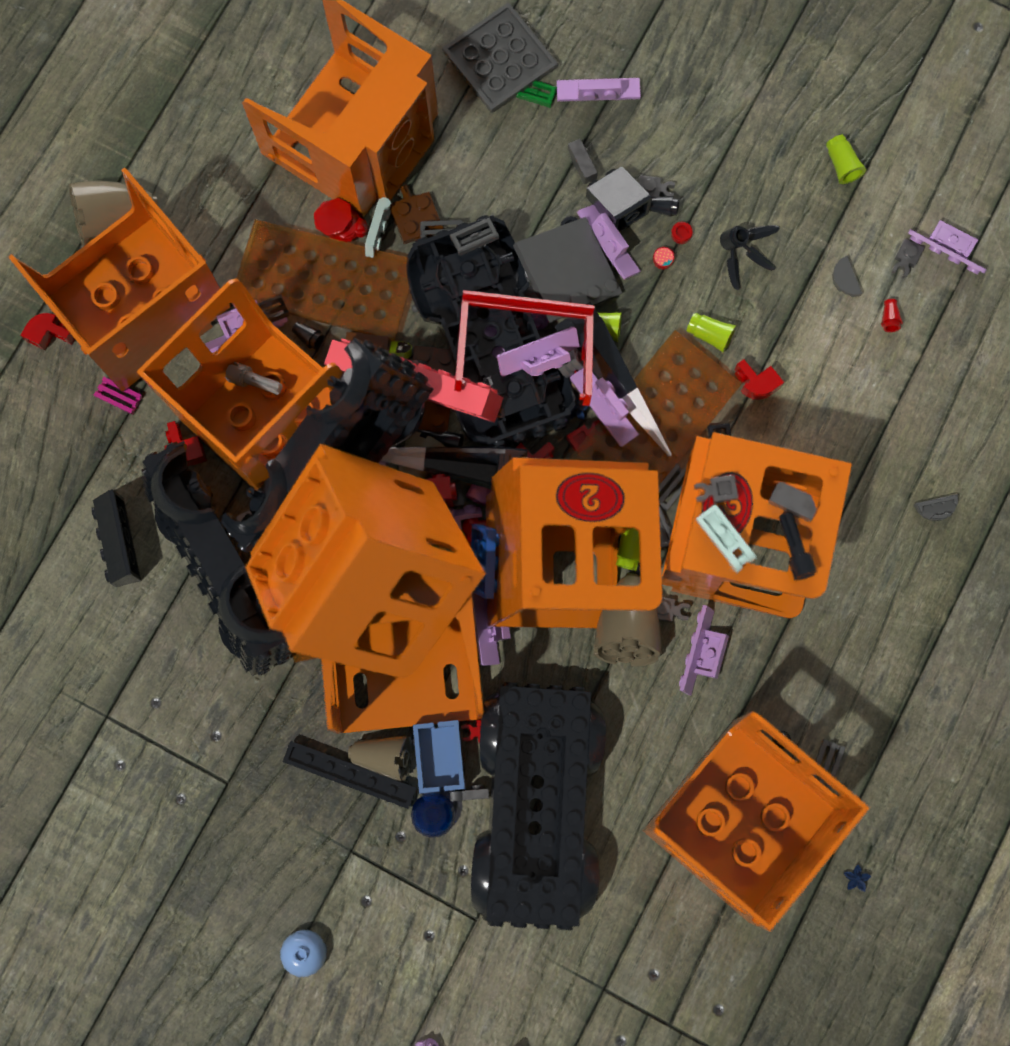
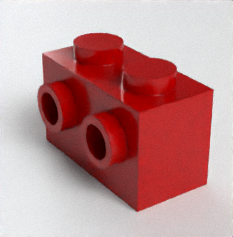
[425,474,457,508]

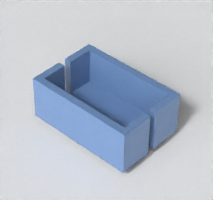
[413,720,466,794]

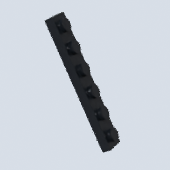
[282,741,417,810]

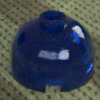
[411,792,456,838]

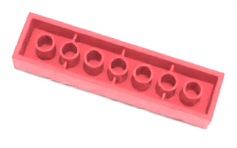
[324,338,503,423]

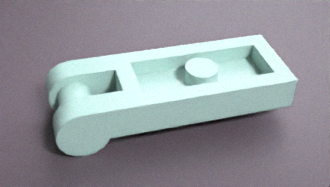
[365,197,390,258]
[696,504,756,573]

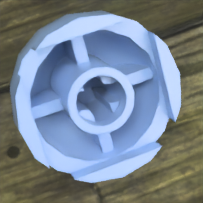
[280,930,327,977]

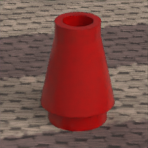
[881,299,903,332]

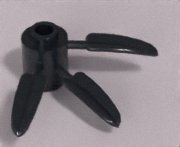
[720,225,780,290]

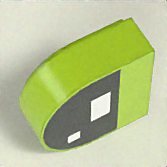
[389,341,412,359]

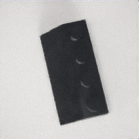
[91,489,141,587]

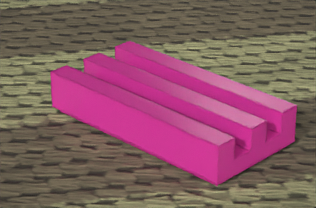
[94,377,143,415]

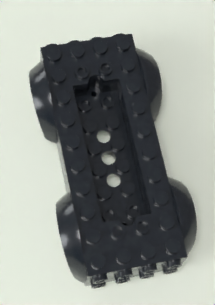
[406,215,577,447]
[220,338,434,553]
[141,441,292,676]
[471,682,606,931]

